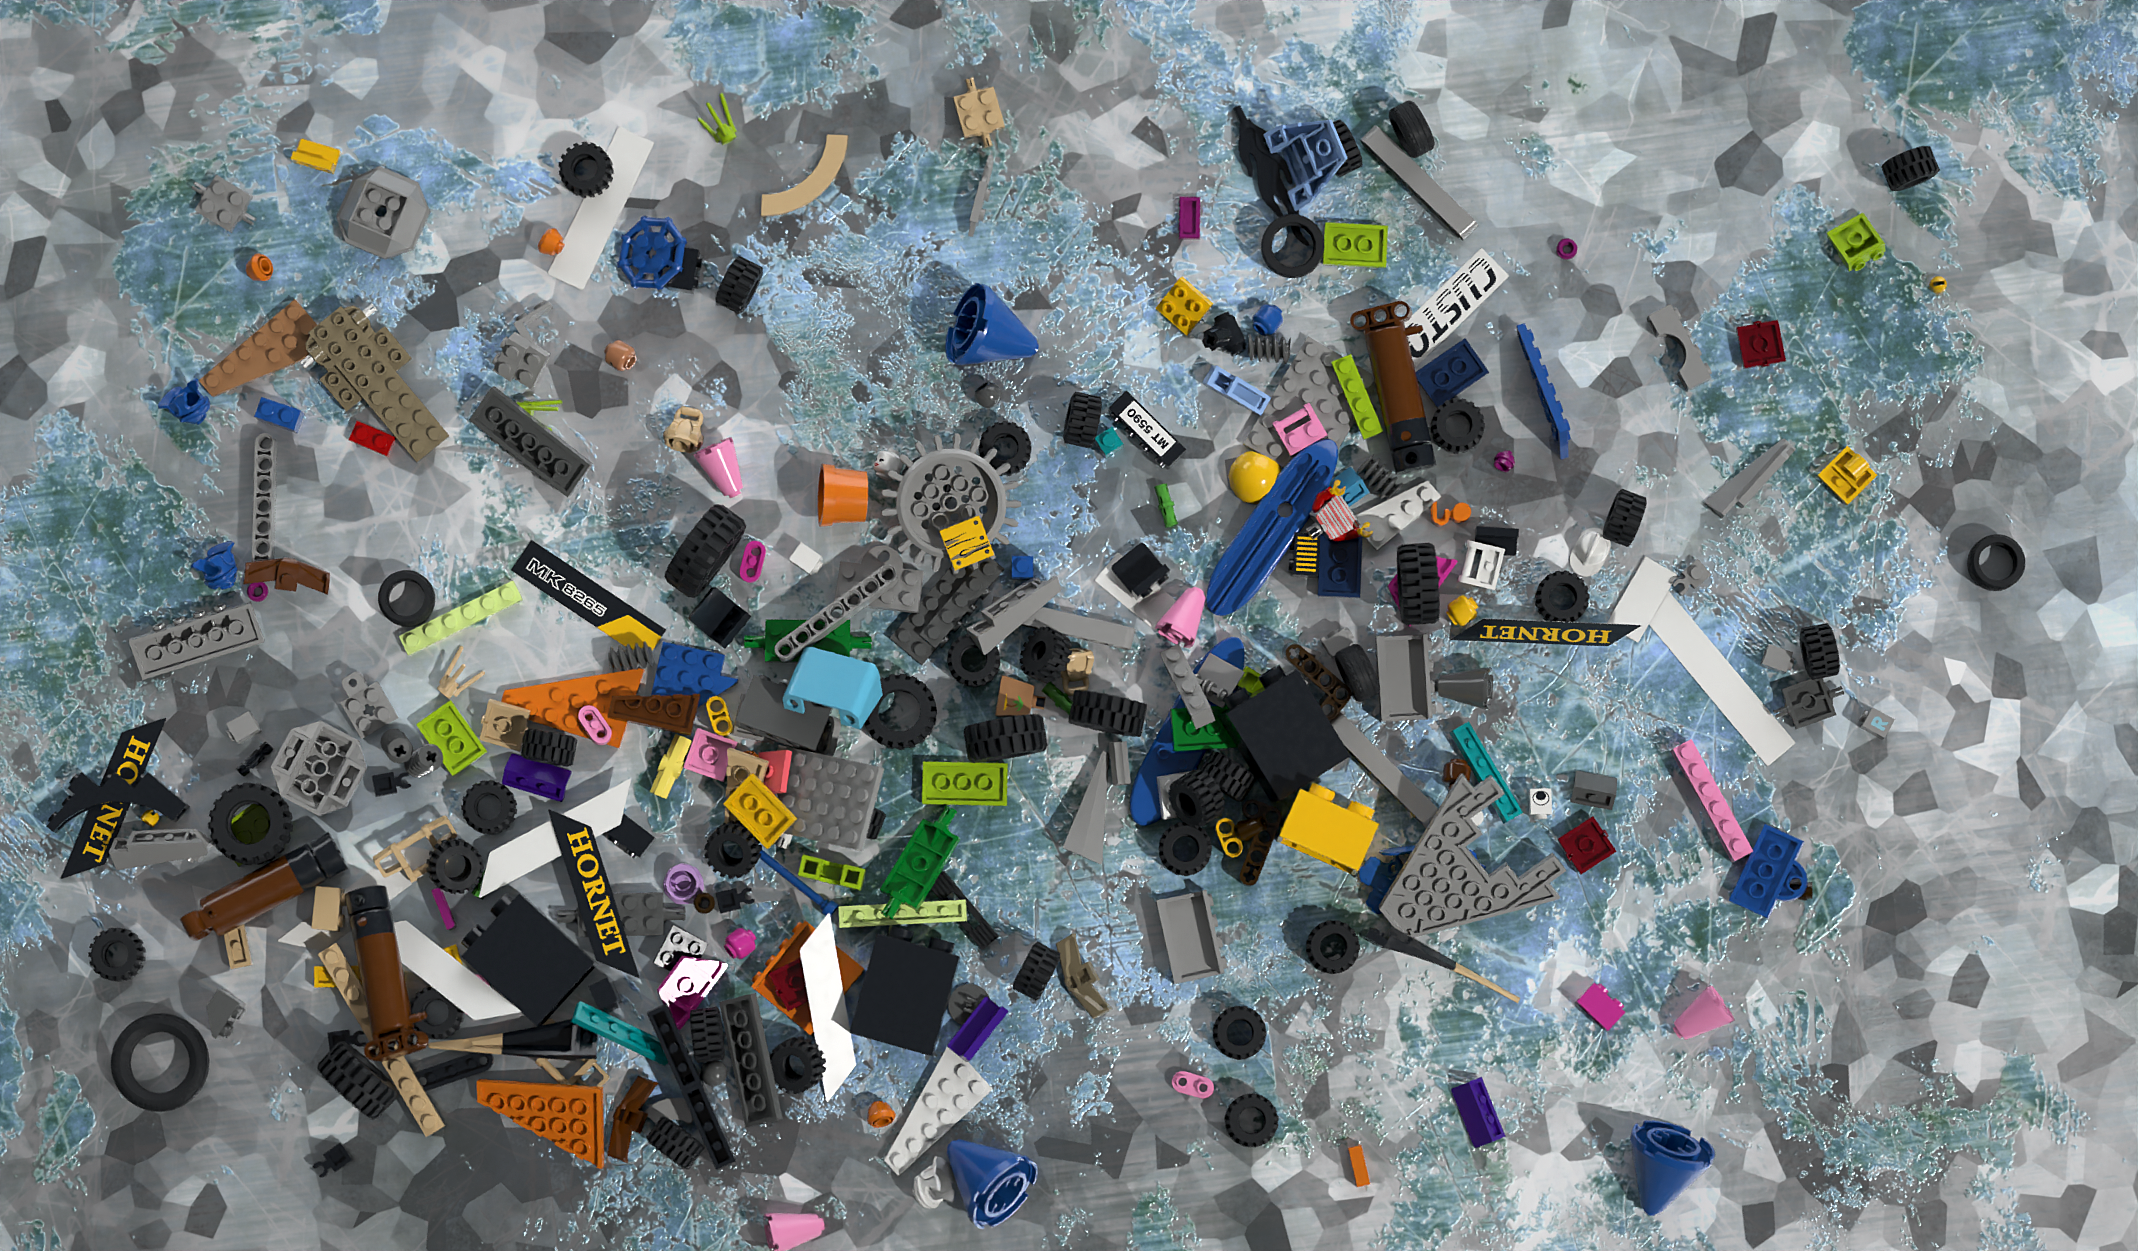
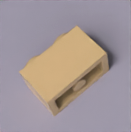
[311,886,346,932]

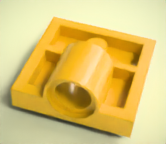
[1156,276,1213,336]
[1817,446,1877,505]

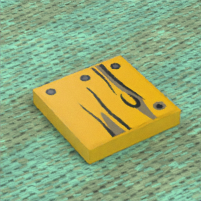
[939,515,994,570]

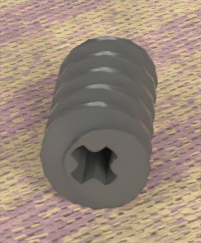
[1247,334,1291,364]
[1357,455,1403,500]
[608,641,654,673]
[380,728,413,763]
[404,744,443,777]

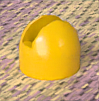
[1929,276,1947,294]
[140,809,159,828]

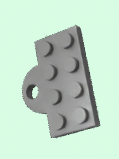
[834,546,924,614]

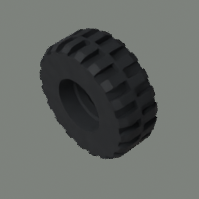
[664,504,746,598]

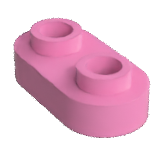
[578,705,612,745]
[1172,1071,1214,1099]

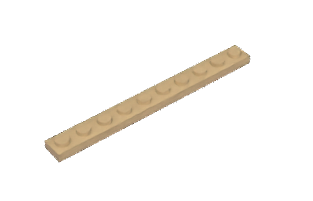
[318,943,445,1137]

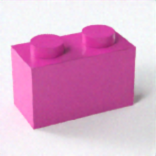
[1575,983,1626,1031]

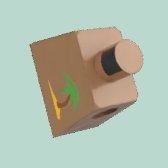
[995,675,1046,717]

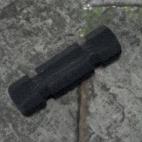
[236,742,273,776]

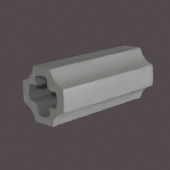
[1109,741,1131,786]

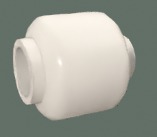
[873,448,904,481]

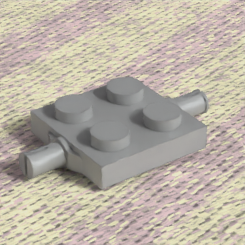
[192,175,257,233]

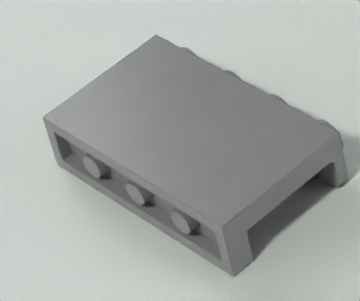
[1375,633,1436,722]
[1156,890,1228,984]

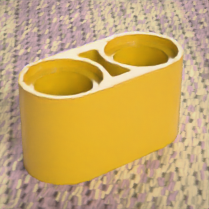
[706,696,733,737]
[1215,818,1243,858]

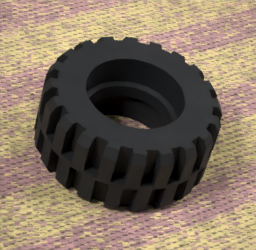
[1397,543,1440,625]
[963,714,1048,763]
[208,782,293,865]
[317,1041,399,1119]

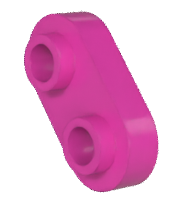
[740,541,766,583]

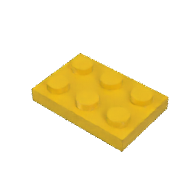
[723,773,797,849]

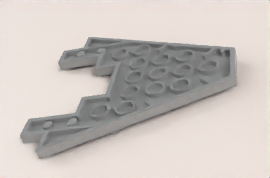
[1378,774,1566,938]

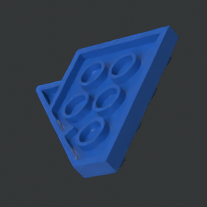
[651,642,738,709]

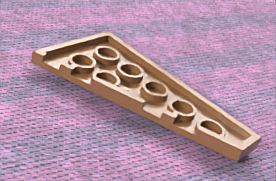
[198,299,317,397]

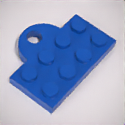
[1729,824,1808,919]

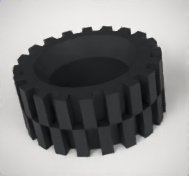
[864,673,937,750]
[1068,690,1147,737]

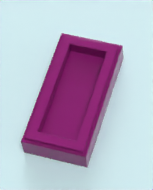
[1179,197,1200,240]
[431,888,457,931]

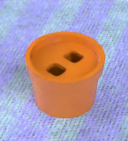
[818,463,868,527]

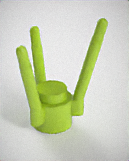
[698,93,737,145]
[516,400,562,431]

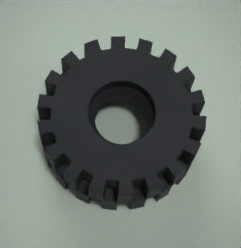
[1020,626,1072,683]

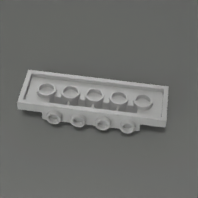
[129,601,264,680]

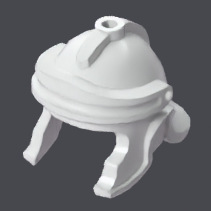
[912,1156,956,1209]

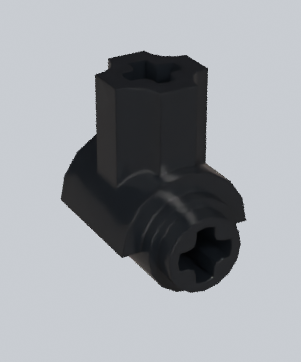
[1202,312,1247,357]

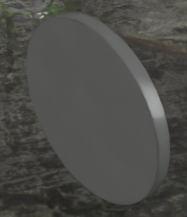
[948,984,990,1025]

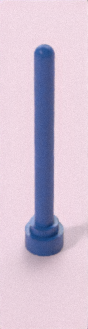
[760,850,839,917]

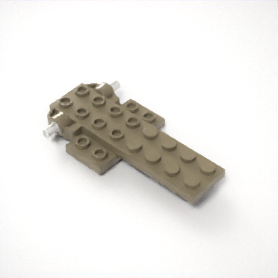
[300,303,450,463]

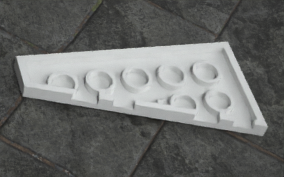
[884,1047,993,1176]

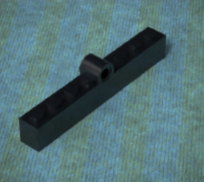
[647,1003,736,1170]

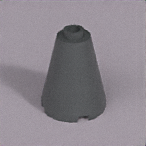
[1435,667,1493,710]

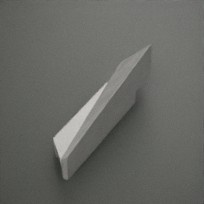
[1705,439,1796,519]
[966,576,1061,655]
[109,829,208,870]

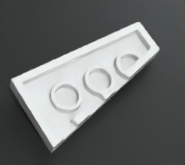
[1355,481,1441,551]

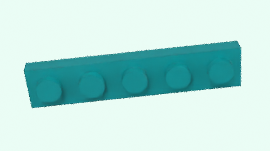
[1450,721,1523,824]
[571,1001,668,1066]

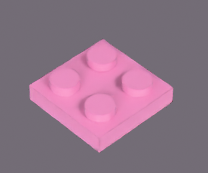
[683,728,738,782]

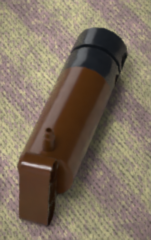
[1350,301,1436,475]
[180,832,348,941]
[345,885,428,1062]

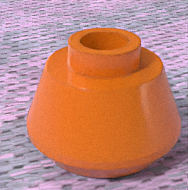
[538,228,565,256]
[246,253,273,281]
[867,1101,896,1128]

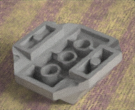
[336,166,431,260]
[271,721,367,816]

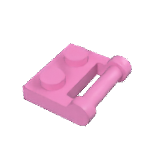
[1272,402,1328,456]

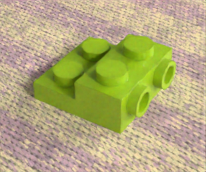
[1827,213,1886,272]

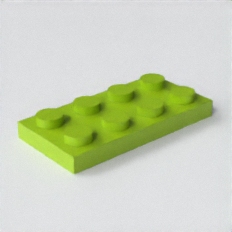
[922,762,1008,806]

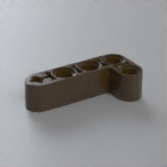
[1282,642,1352,720]
[1239,799,1282,887]

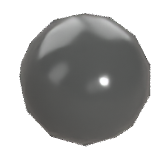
[975,381,1001,408]
[700,1060,727,1086]

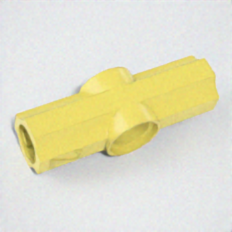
[650,734,692,799]

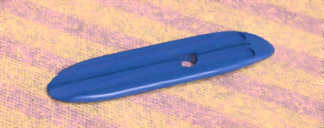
[1207,439,1338,616]
[1130,637,1245,826]

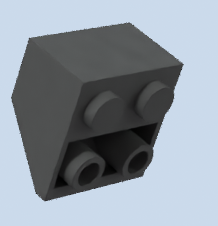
[206,989,246,1040]

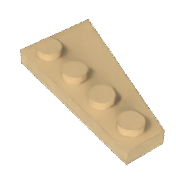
[724,747,769,826]

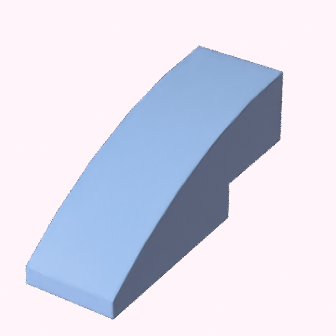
[1202,365,1271,415]

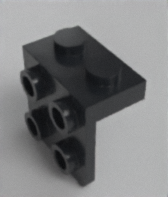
[1111,543,1170,600]
[688,587,752,649]

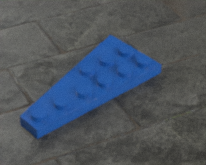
[1517,323,1571,460]

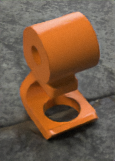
[1431,501,1471,527]

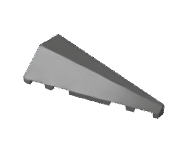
[1063,751,1109,865]

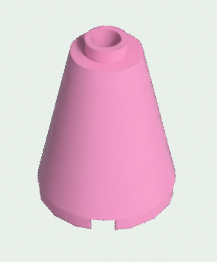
[693,437,743,498]
[1155,587,1206,648]
[1673,985,1735,1040]
[764,1213,825,1251]

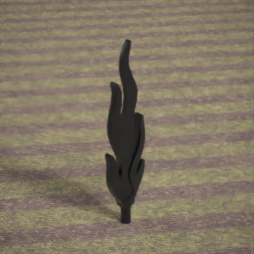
[1233,105,1310,246]

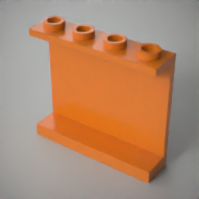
[751,921,865,1036]

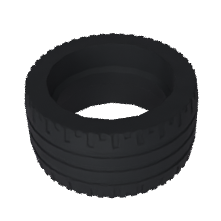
[1261,214,1324,278]

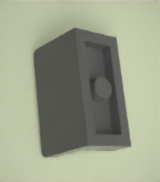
[1570,771,1618,810]

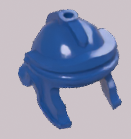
[158,378,210,425]
[191,541,238,590]

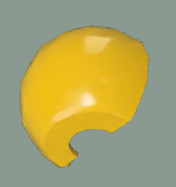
[1228,451,1282,504]

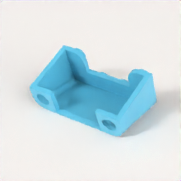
[783,647,883,729]

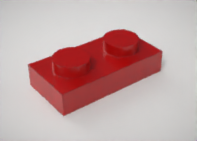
[349,421,396,457]

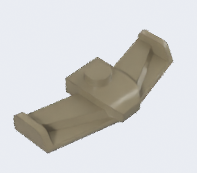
[1056,933,1113,1019]

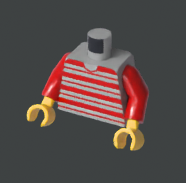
[1306,480,1373,541]

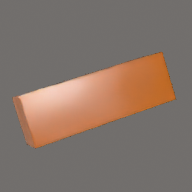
[1348,1145,1370,1187]

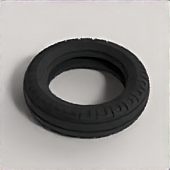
[111,1013,209,1112]

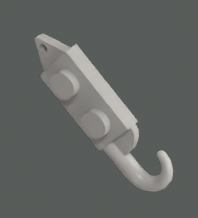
[968,155,994,237]

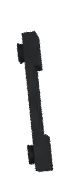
[931,871,999,950]

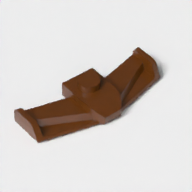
[243,557,330,595]
[607,1075,659,1163]

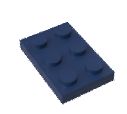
[1416,338,1489,408]
[1318,534,1363,599]

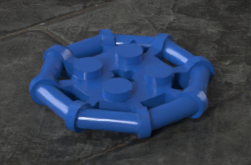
[617,216,687,290]

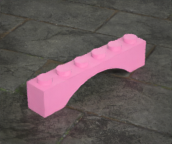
[1671,739,1753,862]

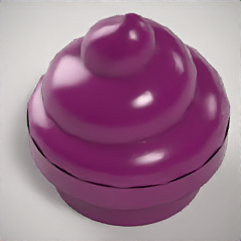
[1494,450,1515,472]

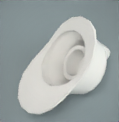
[1570,528,1611,577]

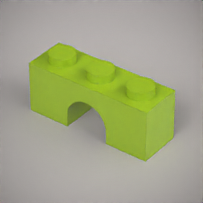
[798,855,866,891]

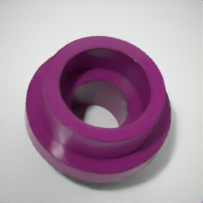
[1556,238,1577,260]
[247,582,269,602]

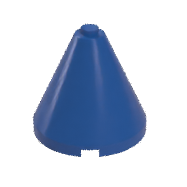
[945,283,1039,365]
[1630,1120,1715,1216]
[947,1139,1038,1229]

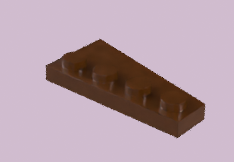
[608,694,700,736]

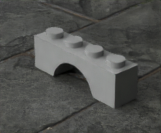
[1647,304,1712,392]
[1160,644,1215,729]

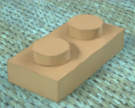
[224,924,253,969]

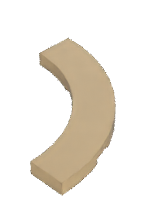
[761,135,848,217]

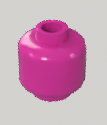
[724,928,756,959]

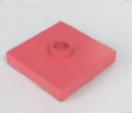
[758,750,792,794]

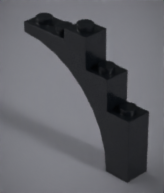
[46,772,190,833]

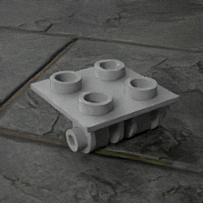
[1194,653,1245,708]

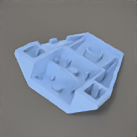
[1263,119,1347,211]

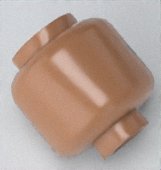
[604,340,636,371]

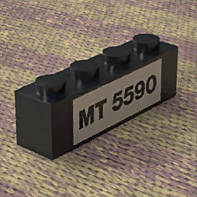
[1109,390,1186,470]

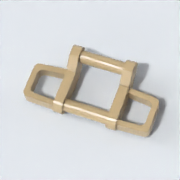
[373,816,457,883]
[535,1018,610,1087]

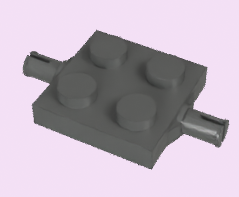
[1773,678,1844,729]

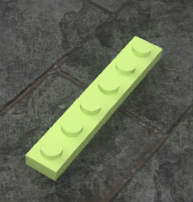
[399,581,523,656]
[838,900,967,928]

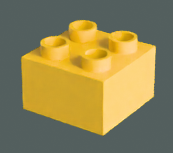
[1277,783,1379,875]

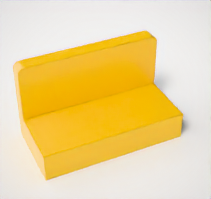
[291,139,341,174]

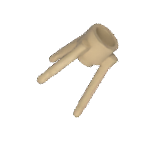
[437,646,485,699]

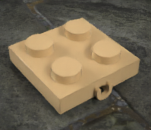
[479,699,531,751]

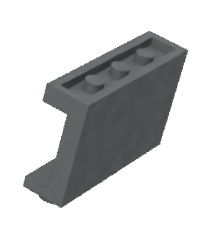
[735,675,833,753]

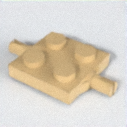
[953,78,1005,148]

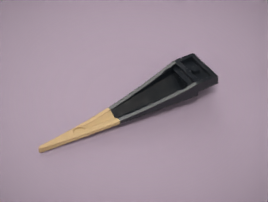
[1359,926,1520,1003]
[428,1019,598,1061]

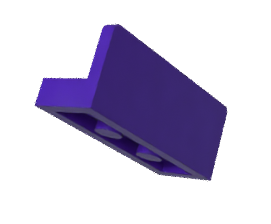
[502,753,572,802]
[947,997,1009,1062]
[1451,1077,1506,1148]

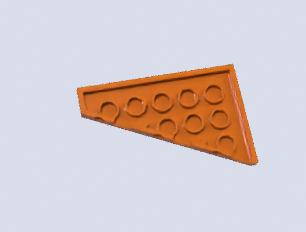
[501,668,645,749]
[477,1079,604,1169]

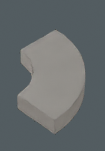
[645,1098,694,1124]

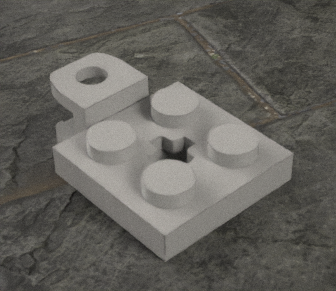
[340,671,399,739]

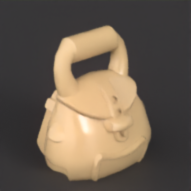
[663,406,703,453]
[1060,648,1094,696]

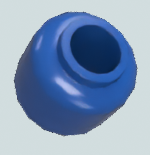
[1252,304,1283,336]

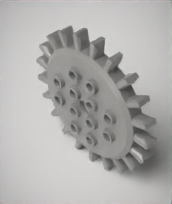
[881,433,1021,573]

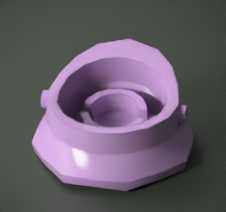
[663,863,704,904]

